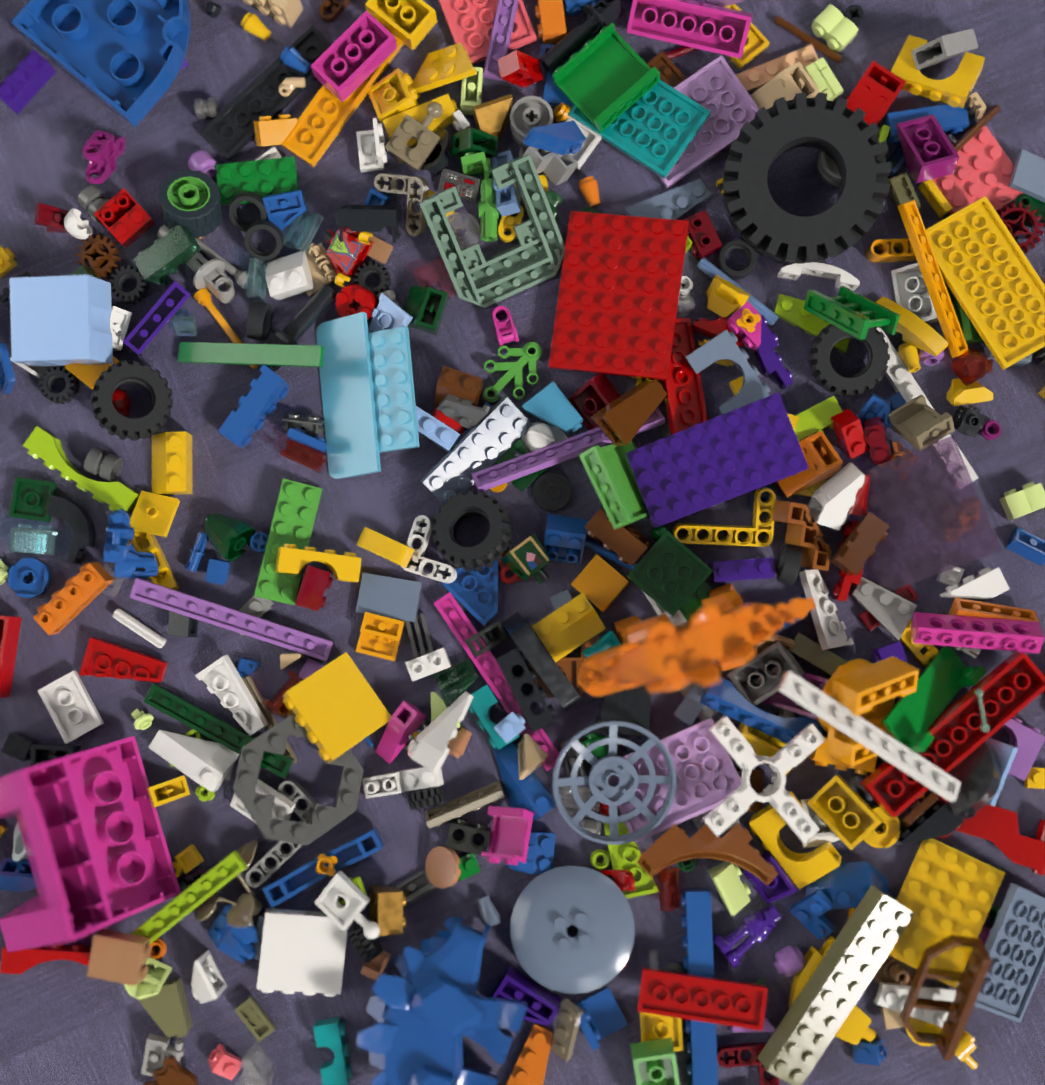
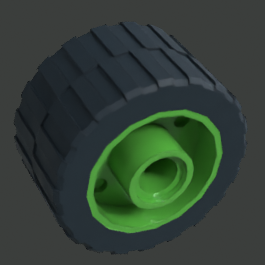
[158,170,223,239]

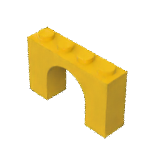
[891,35,985,109]
[749,791,842,890]

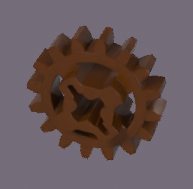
[76,234,121,279]

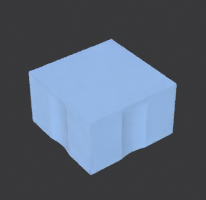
[10,275,113,366]

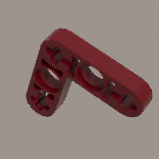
[717,1042,780,1085]

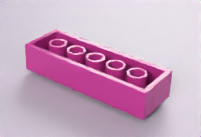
[626,0,753,58]

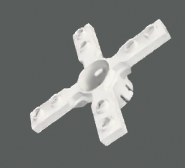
[702,716,826,843]

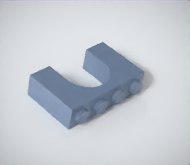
[685,330,771,415]

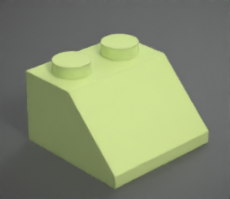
[707,861,751,916]

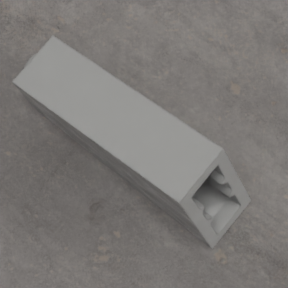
[911,29,979,70]

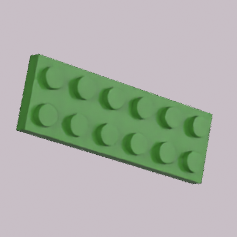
[253,478,322,605]

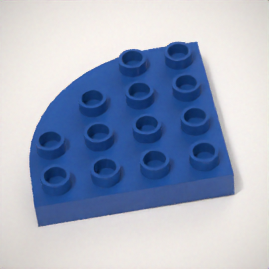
[11,0,190,128]

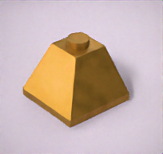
[474,94,513,140]

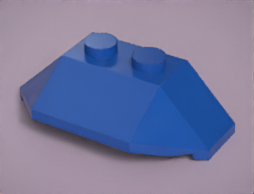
[805,861,889,909]

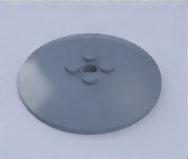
[511,865,635,994]

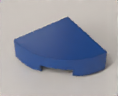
[236,657,260,677]

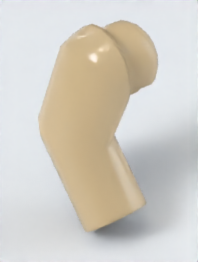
[278,77,306,97]

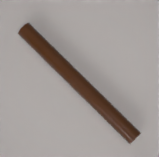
[774,15,843,64]
[953,104,1001,152]

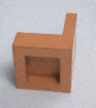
[360,950,391,981]

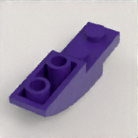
[754,315,793,390]

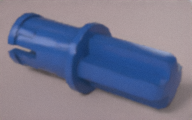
[184,532,209,572]

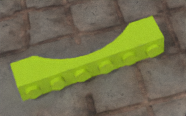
[23,426,140,513]

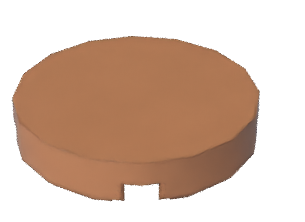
[425,846,461,889]

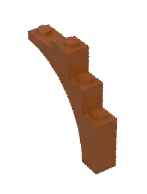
[637,823,778,886]

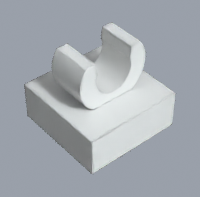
[936,562,964,586]

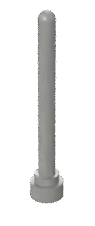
[184,237,253,289]

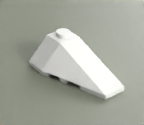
[407,691,473,774]
[148,730,239,792]

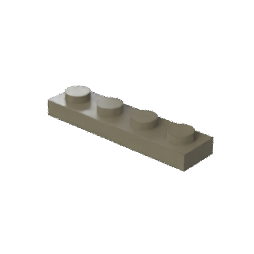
[424,781,505,828]

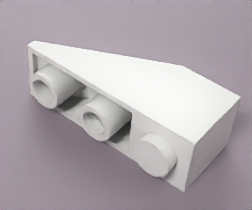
[940,567,1010,600]

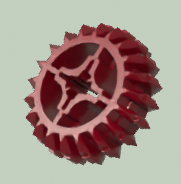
[996,202,1044,254]

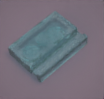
[283,210,324,252]

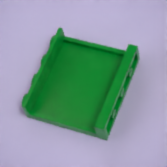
[552,22,660,133]

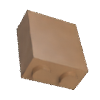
[87,929,152,986]

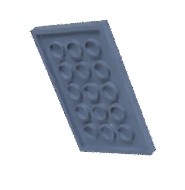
[974,883,1045,1023]

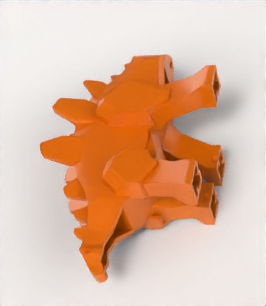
[577,583,816,696]

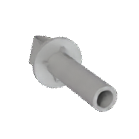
[157,224,236,303]

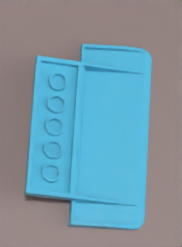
[316,312,420,479]

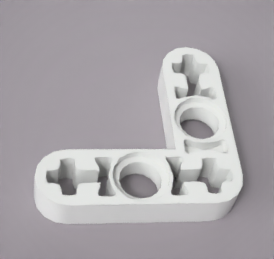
[401,515,457,584]

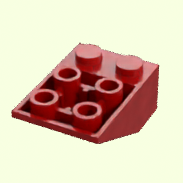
[846,61,906,125]

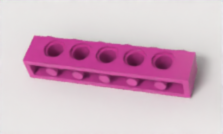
[910,612,1045,653]

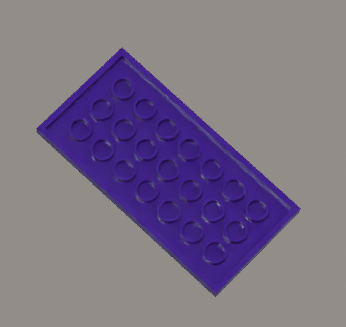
[626,392,809,528]

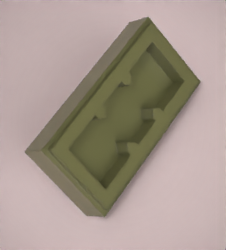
[887,172,922,210]
[234,995,277,1043]

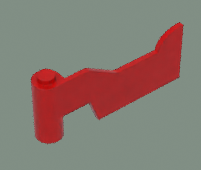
[933,794,1045,876]

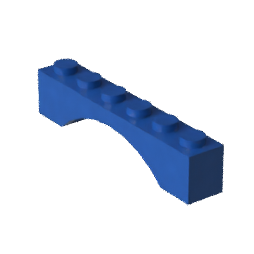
[700,677,823,743]
[263,827,385,907]

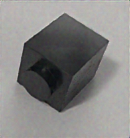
[1,731,39,762]

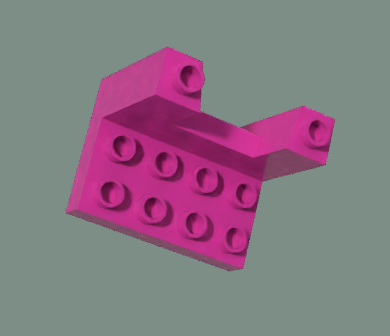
[0,736,181,952]

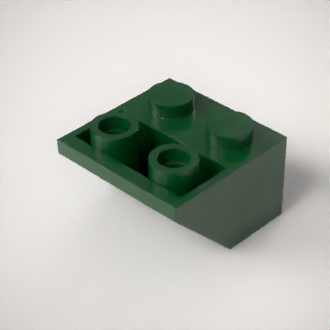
[403,286,449,336]

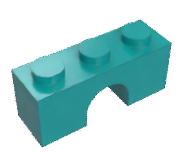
[469,685,521,750]
[313,1016,353,1085]

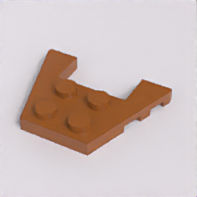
[528,636,599,698]

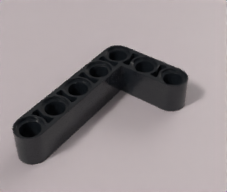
[502,612,582,711]

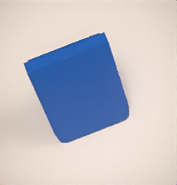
[364,187,392,205]
[205,557,230,585]

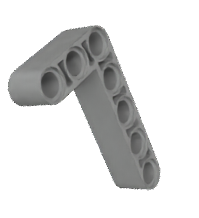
[245,779,318,887]

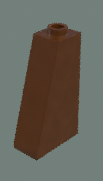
[591,379,667,446]

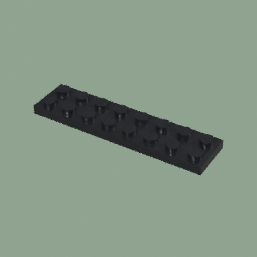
[200,25,332,161]

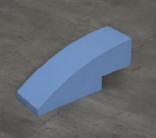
[492,150,521,217]

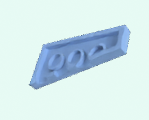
[368,293,413,333]

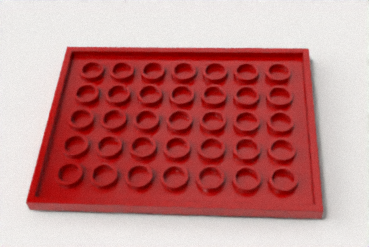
[548,211,689,381]

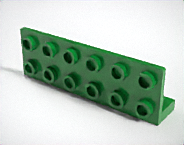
[882,646,986,753]

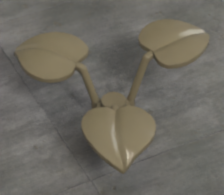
[194,840,262,928]

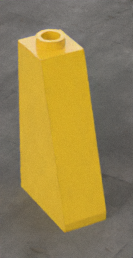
[383,94,458,163]

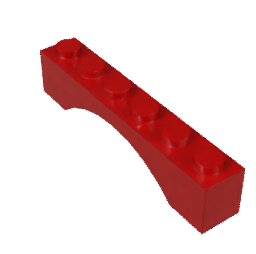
[0,943,92,974]

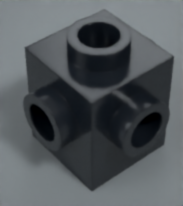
[953,405,986,438]

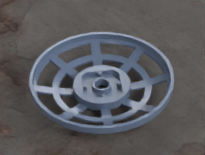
[552,720,677,845]

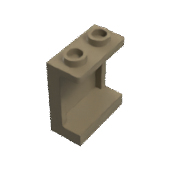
[888,394,955,452]

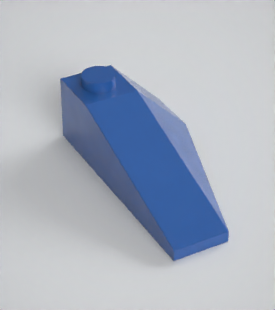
[493,742,557,821]

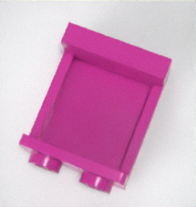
[481,806,534,866]

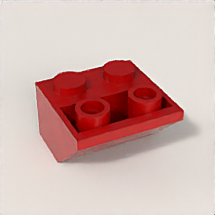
[94,188,155,248]

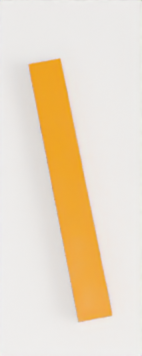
[897,200,969,358]

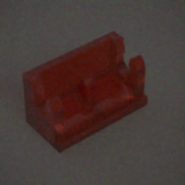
[280,439,328,474]
[263,670,303,717]

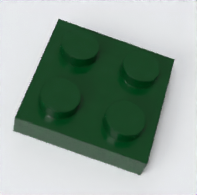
[9,477,58,523]

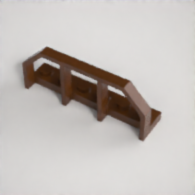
[900,935,992,1061]

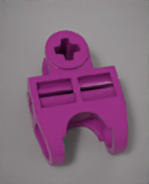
[83,130,125,184]

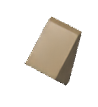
[518,734,548,780]

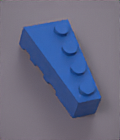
[218,364,290,448]

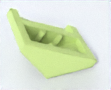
[124,957,172,1000]

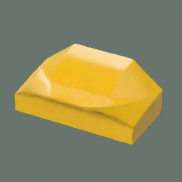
[706,275,751,317]
[946,376,993,406]

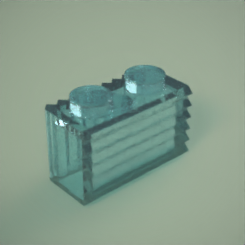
[9,524,58,555]

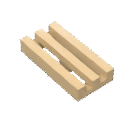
[966,92,987,123]

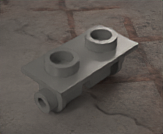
[282,412,325,436]

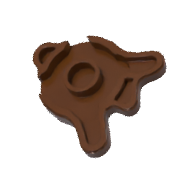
[143,1055,198,1085]

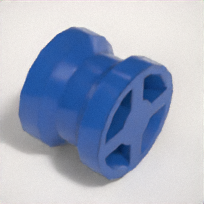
[250,532,268,553]

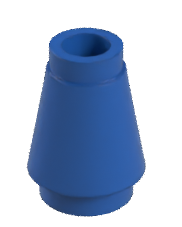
[280,46,311,74]

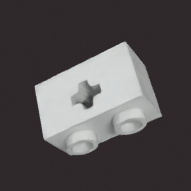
[405,648,452,682]

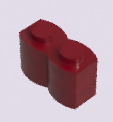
[864,416,891,465]

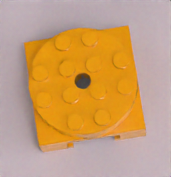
[817,656,919,767]

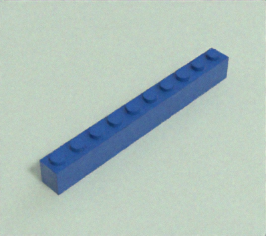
[680,887,718,1085]

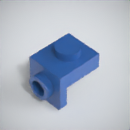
[853,1038,886,1066]

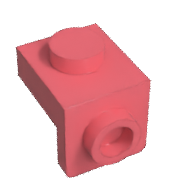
[208,1043,244,1080]

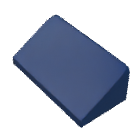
[1006,526,1045,565]

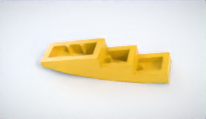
[876,296,948,357]
[131,530,179,590]

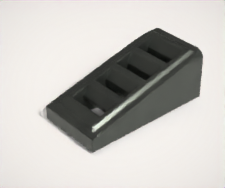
[465,621,509,658]

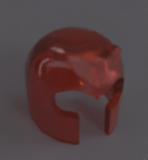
[951,349,994,386]

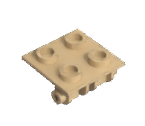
[306,243,336,296]

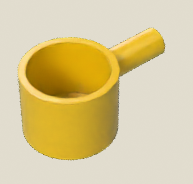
[954,1029,978,1070]

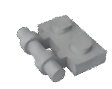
[141,1034,185,1077]

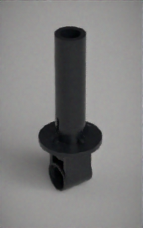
[539,0,625,73]
[266,283,337,372]

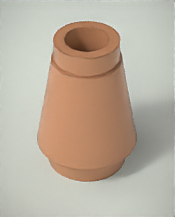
[447,727,472,759]

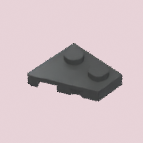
[437,394,490,430]

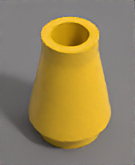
[241,12,271,41]
[898,342,921,373]

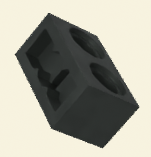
[445,818,491,855]

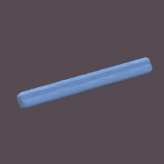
[697,258,779,325]

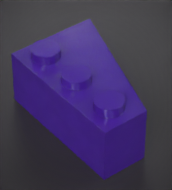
[489,966,561,1026]

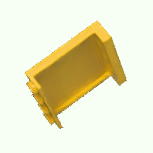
[283,652,391,763]

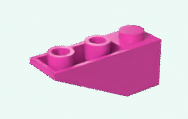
[375,701,427,765]

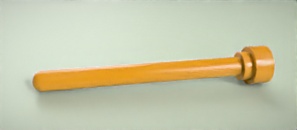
[193,288,258,369]

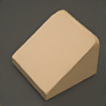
[280,653,304,670]
[880,1006,905,1030]

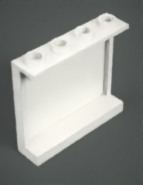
[257,908,348,997]

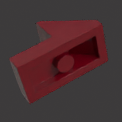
[34,203,69,233]

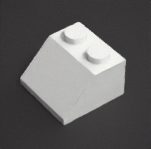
[265,250,315,300]

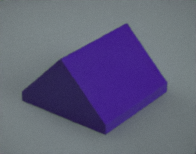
[743,851,798,904]

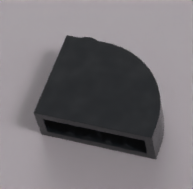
[595,684,651,736]
[947,742,1002,819]

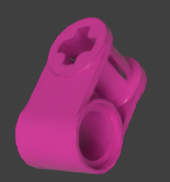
[492,306,519,347]

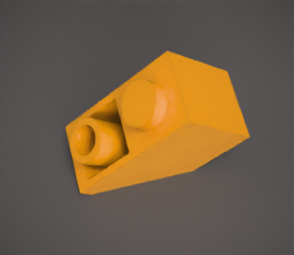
[253,114,297,146]

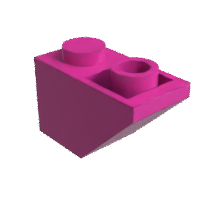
[727,301,762,351]

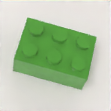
[630,1037,680,1085]

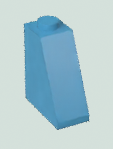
[522,381,583,434]

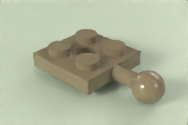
[385,102,443,172]

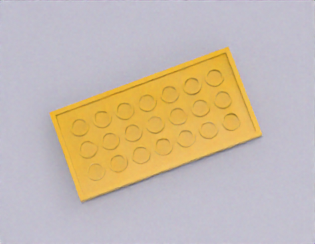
[926,196,1045,370]

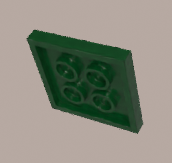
[626,531,713,617]

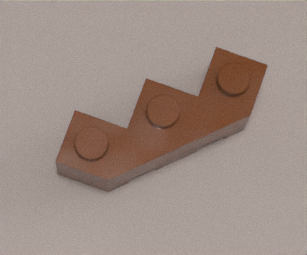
[772,500,832,571]

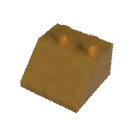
[369,885,406,936]

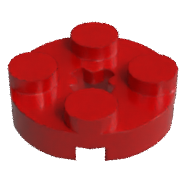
[336,284,376,321]

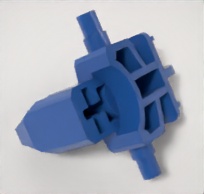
[104,509,159,579]

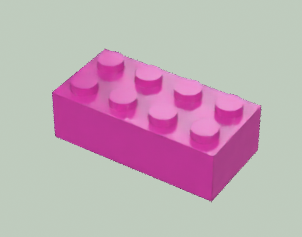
[311,10,397,103]

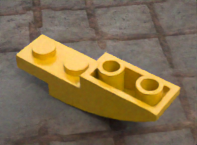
[788,936,835,1008]

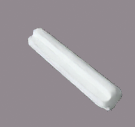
[112,608,167,648]

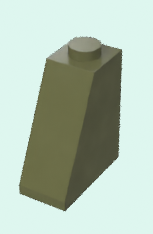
[138,977,193,1038]

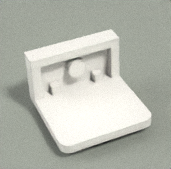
[356,118,387,172]

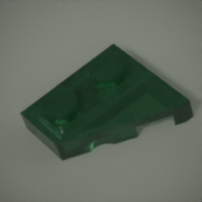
[434,658,478,708]

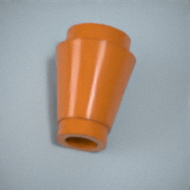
[579,176,601,207]

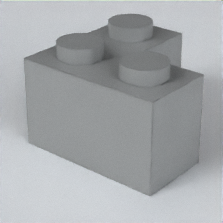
[523,146,579,186]

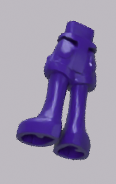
[712,904,782,969]

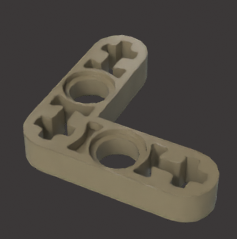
[374,173,428,236]

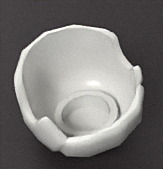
[64,208,94,240]

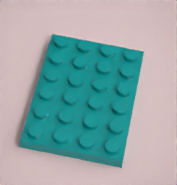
[568,80,711,179]

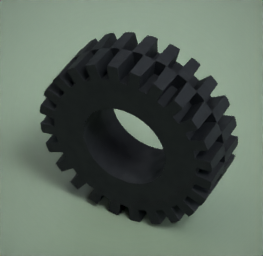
[723,92,891,264]

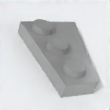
[852,577,917,641]

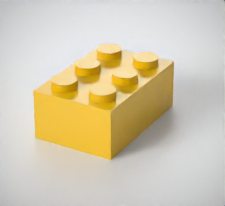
[365,0,437,51]

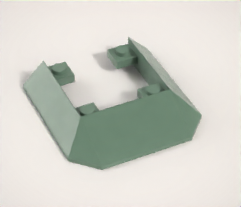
[419,154,565,308]

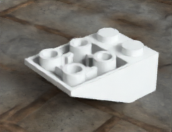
[808,462,865,530]

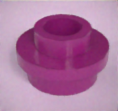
[980,420,1001,440]

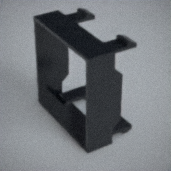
[336,205,402,243]

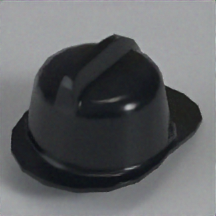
[420,128,449,175]

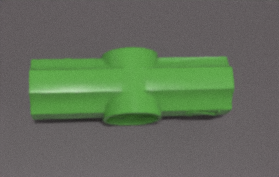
[479,178,499,242]

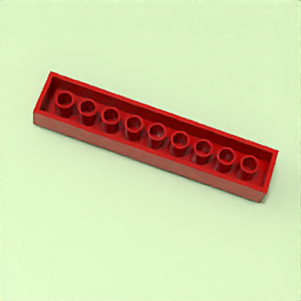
[860,652,1045,818]

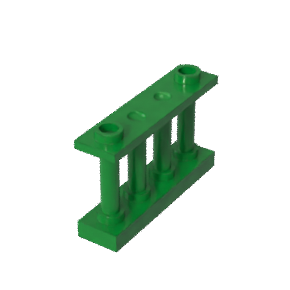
[804,286,900,340]

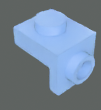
[494,712,526,744]

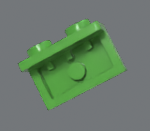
[461,152,492,179]

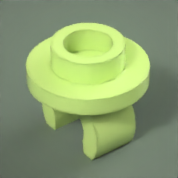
[131,708,154,730]

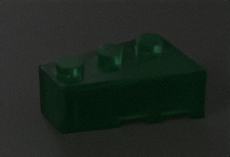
[133,225,201,286]

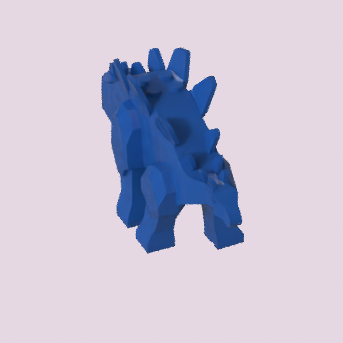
[357,916,527,1085]

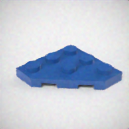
[441,560,498,626]

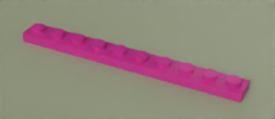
[434,592,559,771]

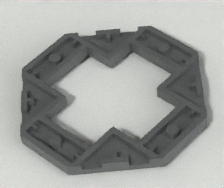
[233,714,364,846]

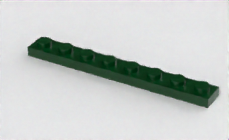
[143,683,295,779]

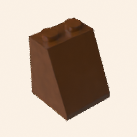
[434,366,483,409]

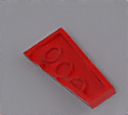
[79,637,169,682]

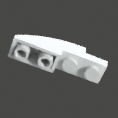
[362,766,444,799]

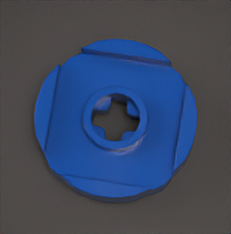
[8,558,51,598]

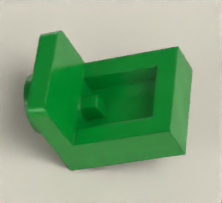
[458,853,481,881]

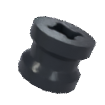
[843,4,864,28]

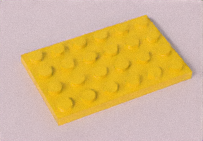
[888,838,1005,989]

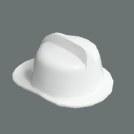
[521,422,567,452]

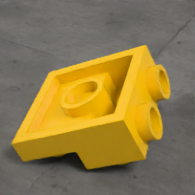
[368,68,419,123]

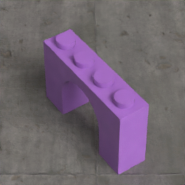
[1002,717,1045,781]

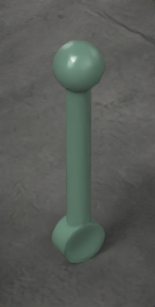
[975,688,990,732]

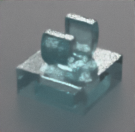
[173,313,198,336]

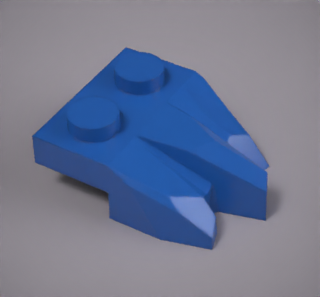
[506,830,556,874]
[207,904,259,963]

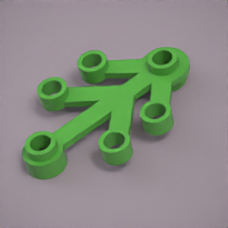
[483,342,542,404]

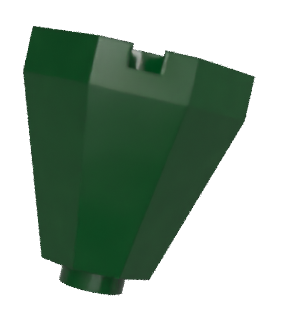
[204,513,256,562]

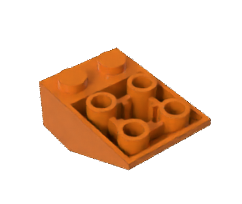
[776,431,843,498]

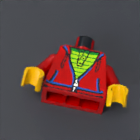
[323,227,374,288]

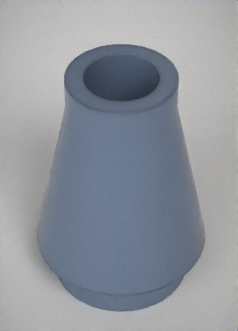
[478,895,501,927]

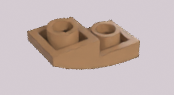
[367,231,394,264]

